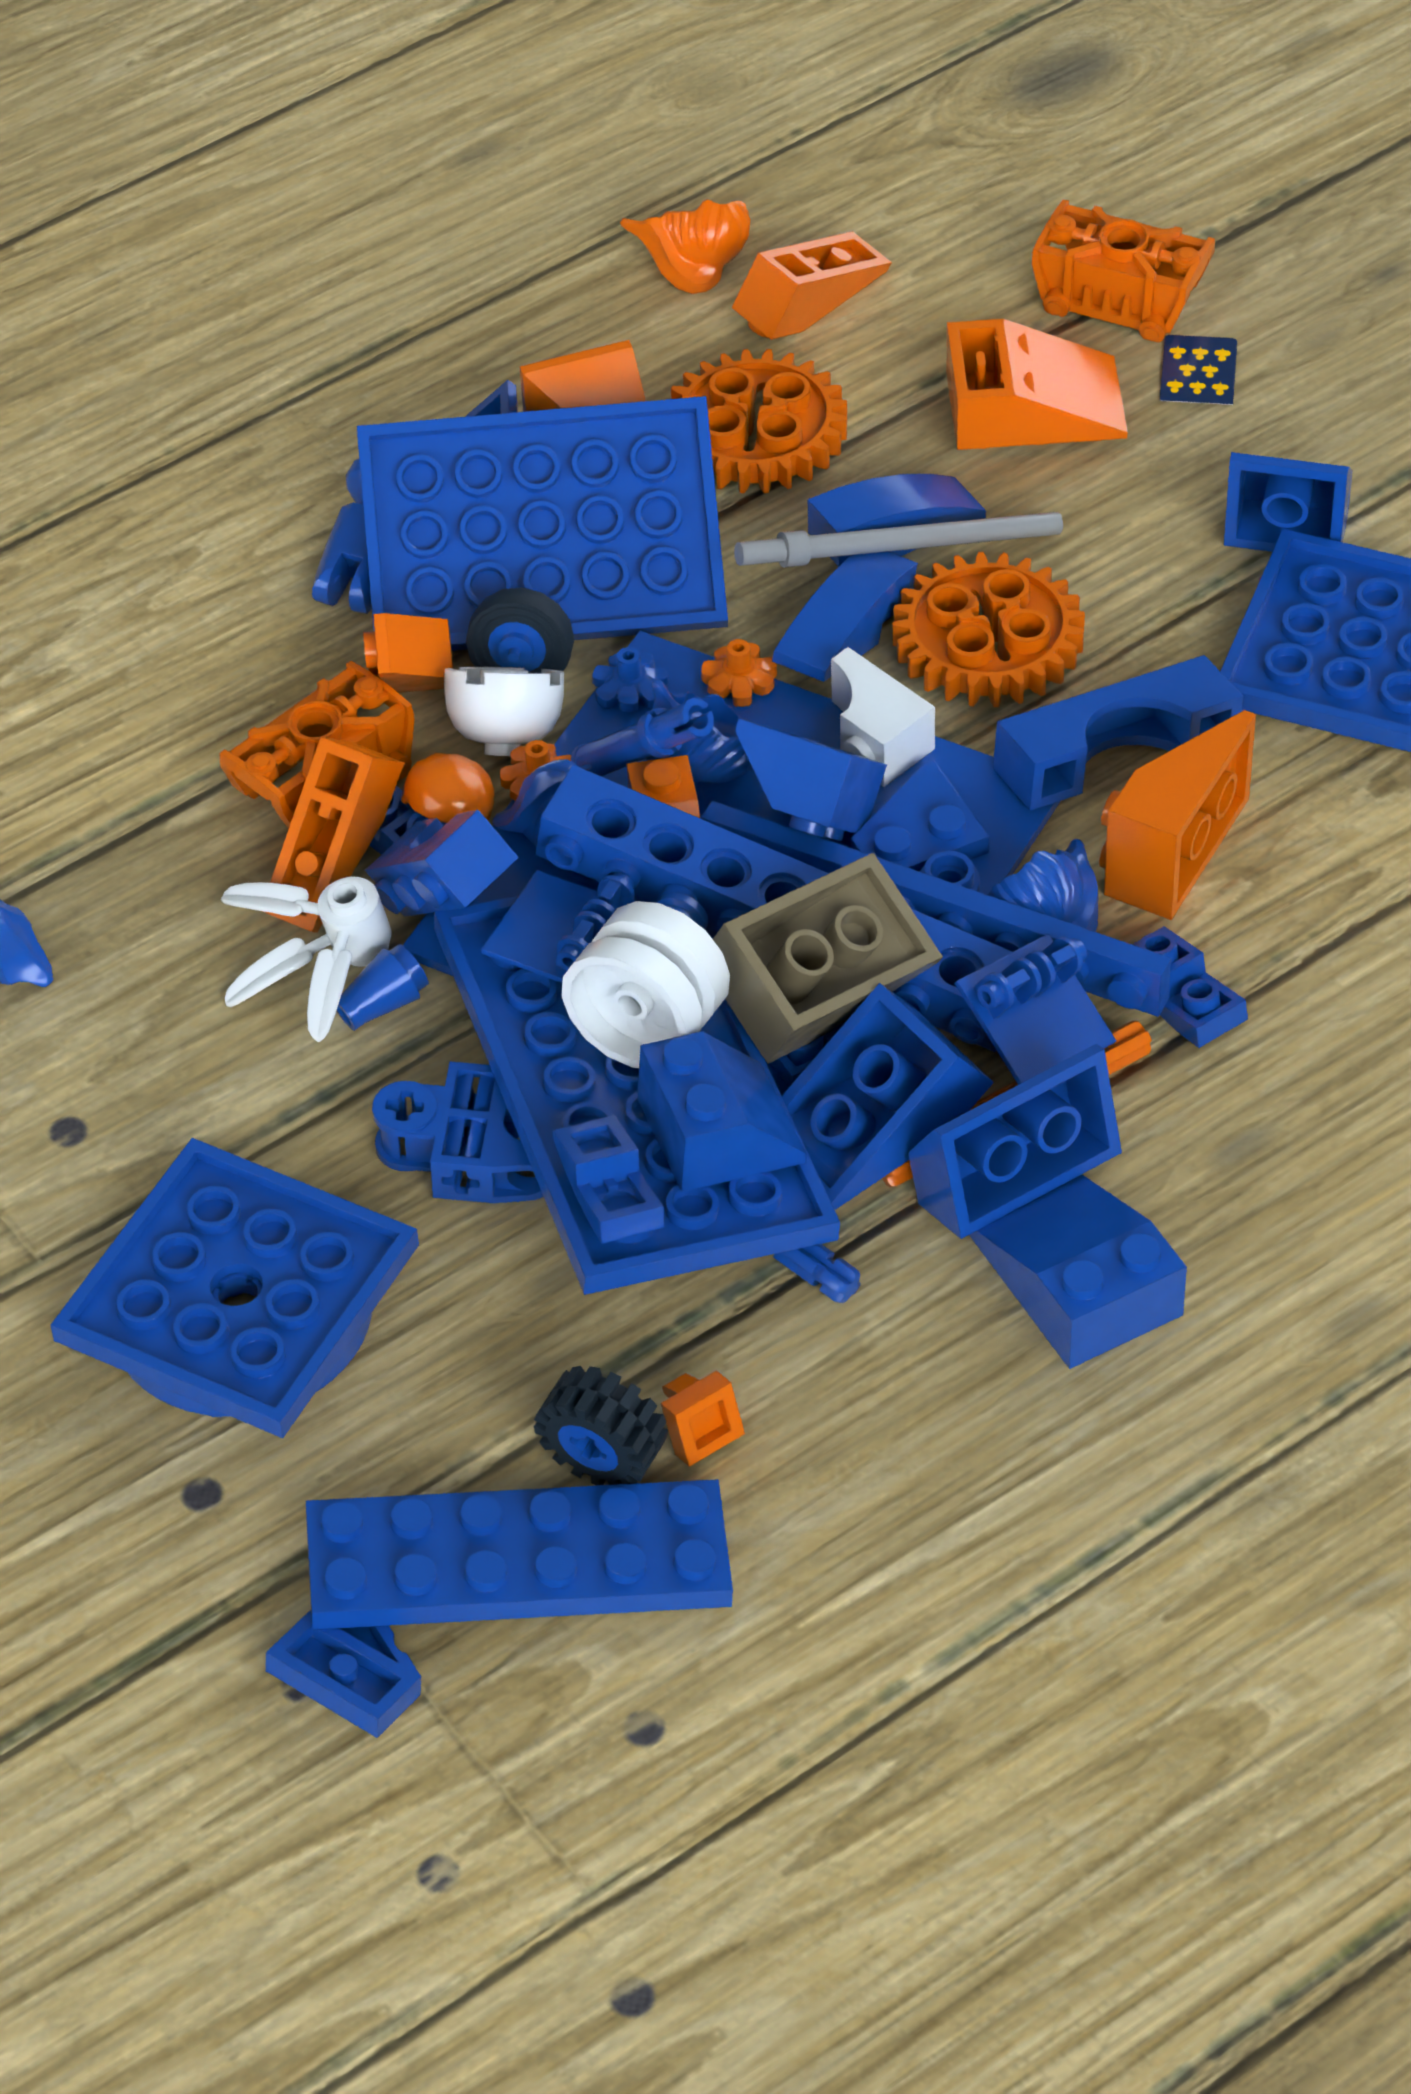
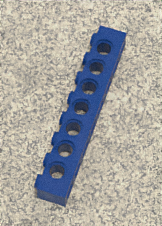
[535,765,1012,1052]

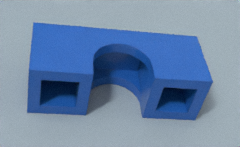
[365,810,519,917]

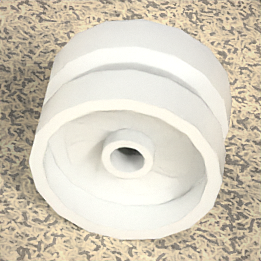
[562,901,730,1068]

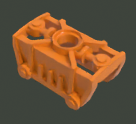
[1032,199,1215,343]
[219,661,415,828]

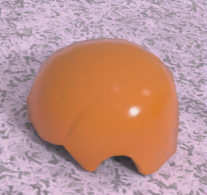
[401,753,494,823]

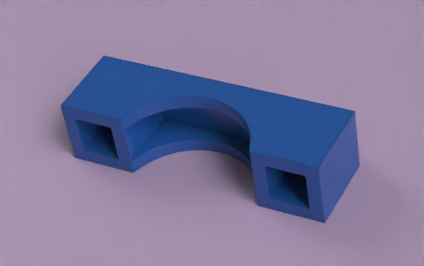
[993,655,1243,811]

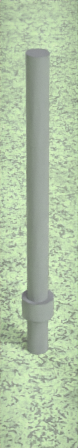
[734,512,1063,568]

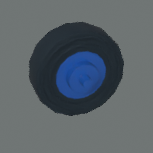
[466,587,574,673]

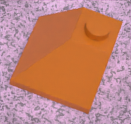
[519,340,646,412]

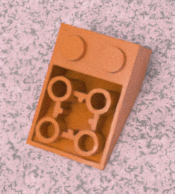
[946,319,1128,450]

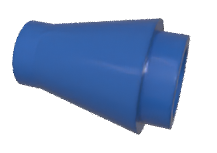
[337,944,429,1031]

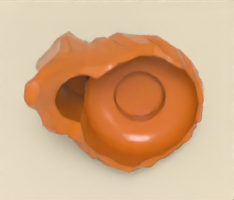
[620,199,750,294]

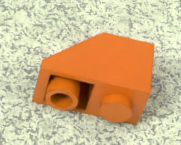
[363,613,453,693]

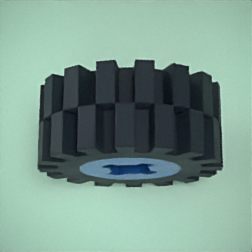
[534,1366,668,1486]

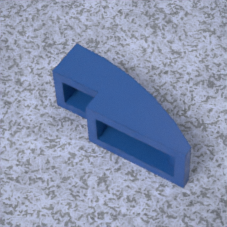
[807,474,986,567]
[772,552,918,682]

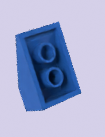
[782,983,994,1210]
[969,1175,1187,1369]

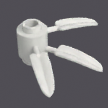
[221,877,392,1042]

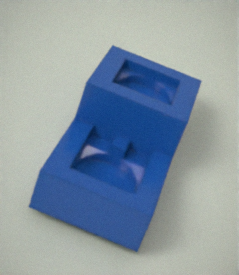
[553,1115,664,1244]

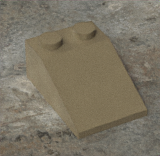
[713,852,943,1064]

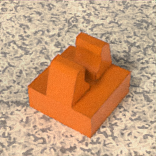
[661,1370,745,1467]

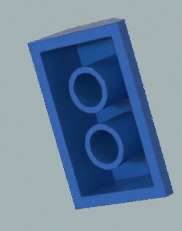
[908,1044,1122,1239]

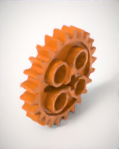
[671,349,847,493]
[892,552,1085,708]

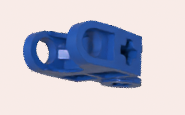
[372,1061,544,1203]

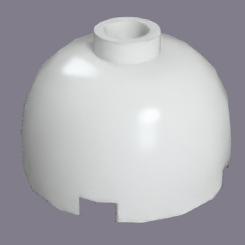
[444,667,564,756]

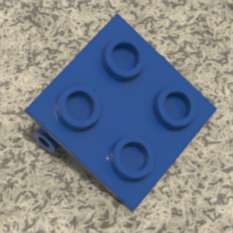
[481,870,635,983]
[954,934,1117,1085]

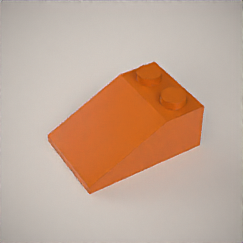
[1099,710,1256,920]

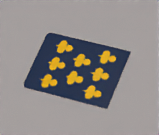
[1160,335,1237,405]

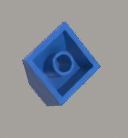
[1224,452,1353,552]
[735,718,887,841]
[637,1031,807,1192]

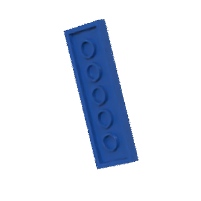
[306,1479,733,1630]

